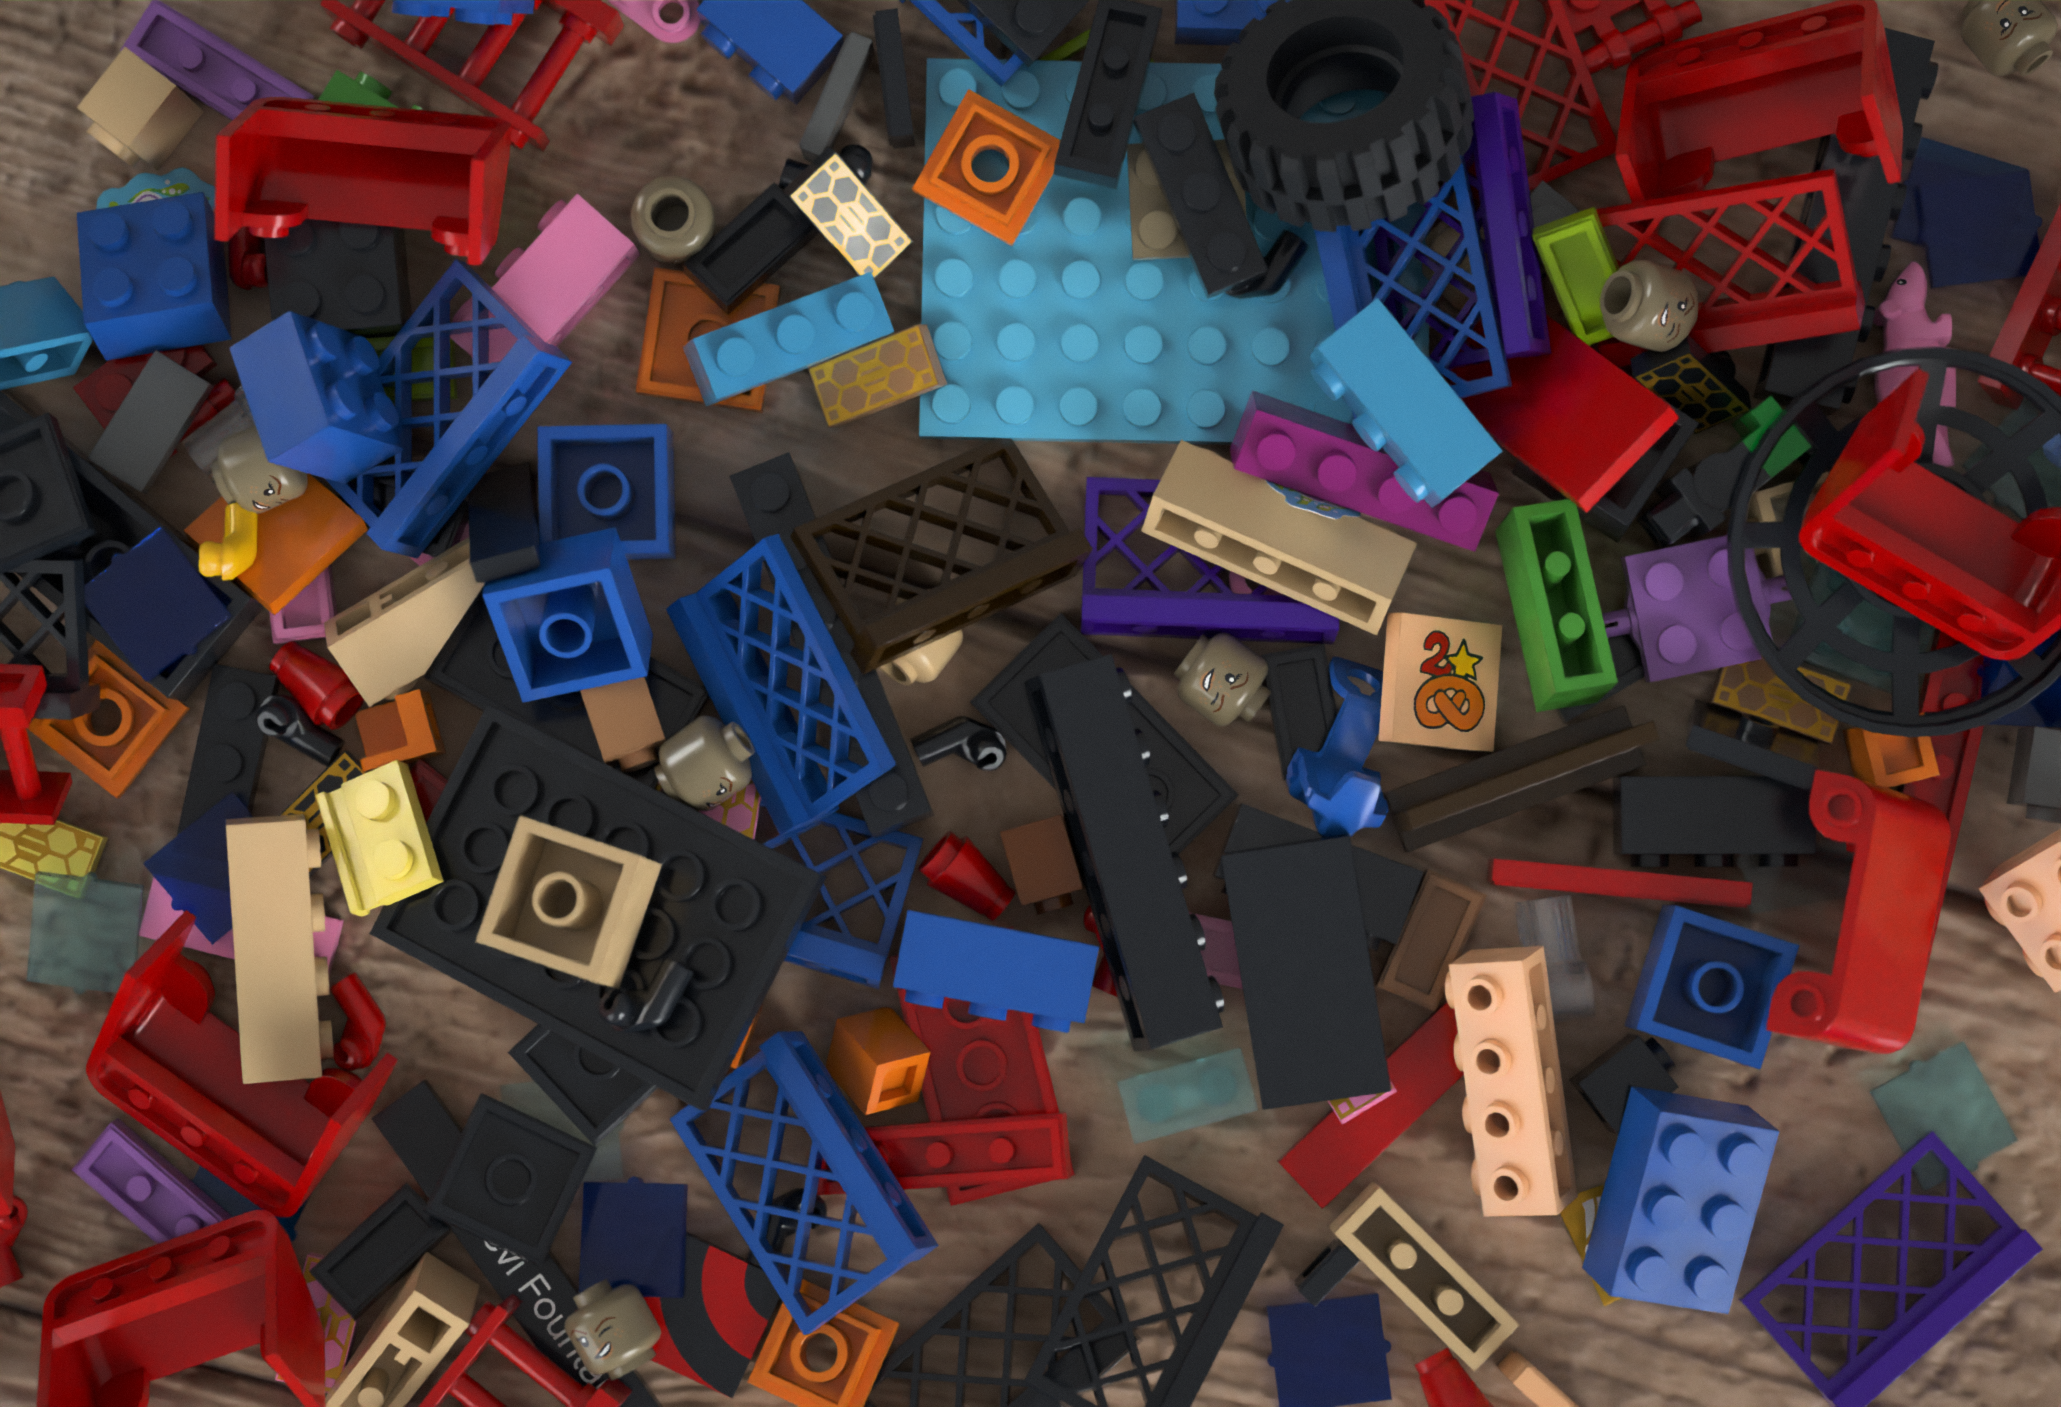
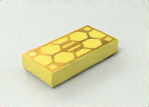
[0,819,108,897]

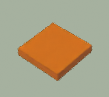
[635,267,781,413]
[183,473,368,616]

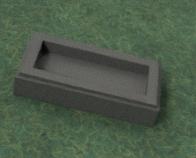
[799,32,875,163]
[87,350,214,494]

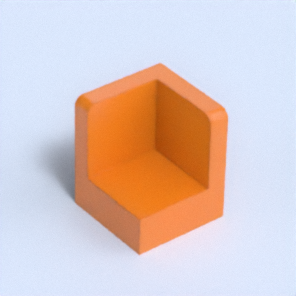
[355,689,446,773]
[1842,712,1940,788]
[826,1007,931,1115]

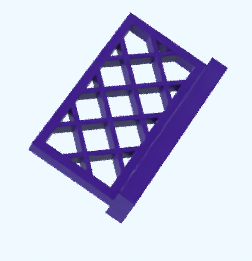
[1374,92,1551,369]
[1080,477,1339,645]
[1738,1131,2043,1407]

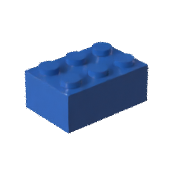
[1582,1086,1779,1314]

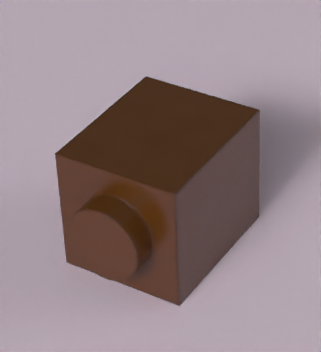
[1000,814,1083,915]

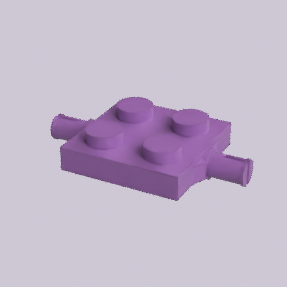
[1602,535,1806,682]

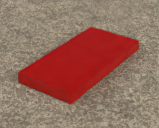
[1443,315,1679,513]
[889,926,1075,1206]

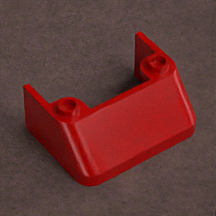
[1615,0,1903,234]
[215,97,511,265]
[1799,368,2061,660]
[86,910,398,1217]
[36,1210,325,1407]

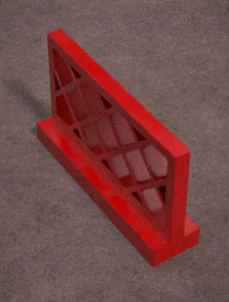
[1424,0,1617,212]
[1596,169,1865,367]

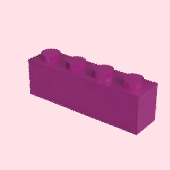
[1230,390,1499,552]

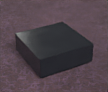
[1294,1239,1360,1307]

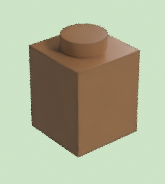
[580,677,666,773]

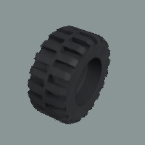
[1214,0,1474,232]

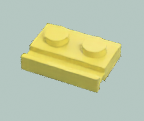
[315,760,444,917]

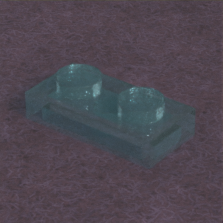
[1117,1047,1258,1144]

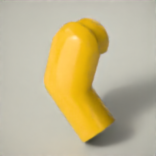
[199,503,258,581]

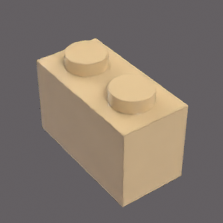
[77,47,204,171]

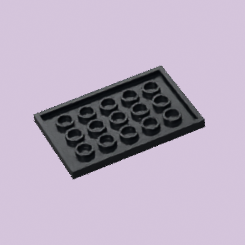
[369,704,826,1111]

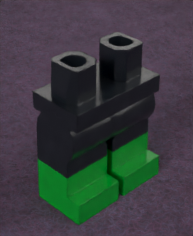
[1637,396,1812,549]

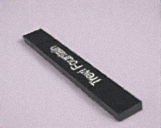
[371,1079,663,1407]

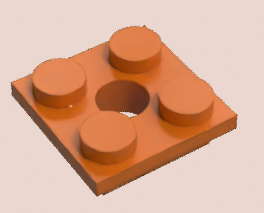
[912,89,1061,246]
[27,639,190,799]
[748,1278,900,1407]

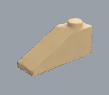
[324,537,485,707]
[325,1252,480,1407]

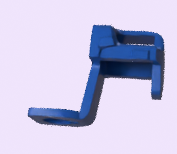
[1286,656,1389,837]

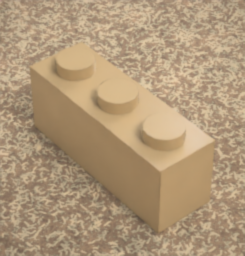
[1328,1181,1520,1372]

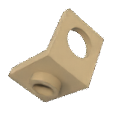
[1747,472,1829,579]

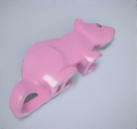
[1873,262,1956,468]

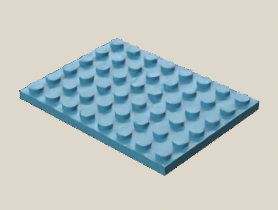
[919,58,1431,445]

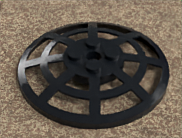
[1727,346,2061,737]

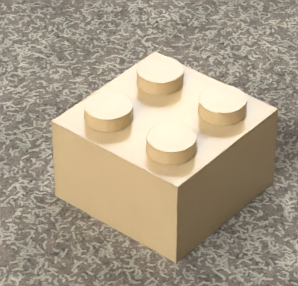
[476,816,662,989]

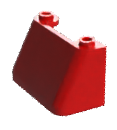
[1766,770,1951,1054]

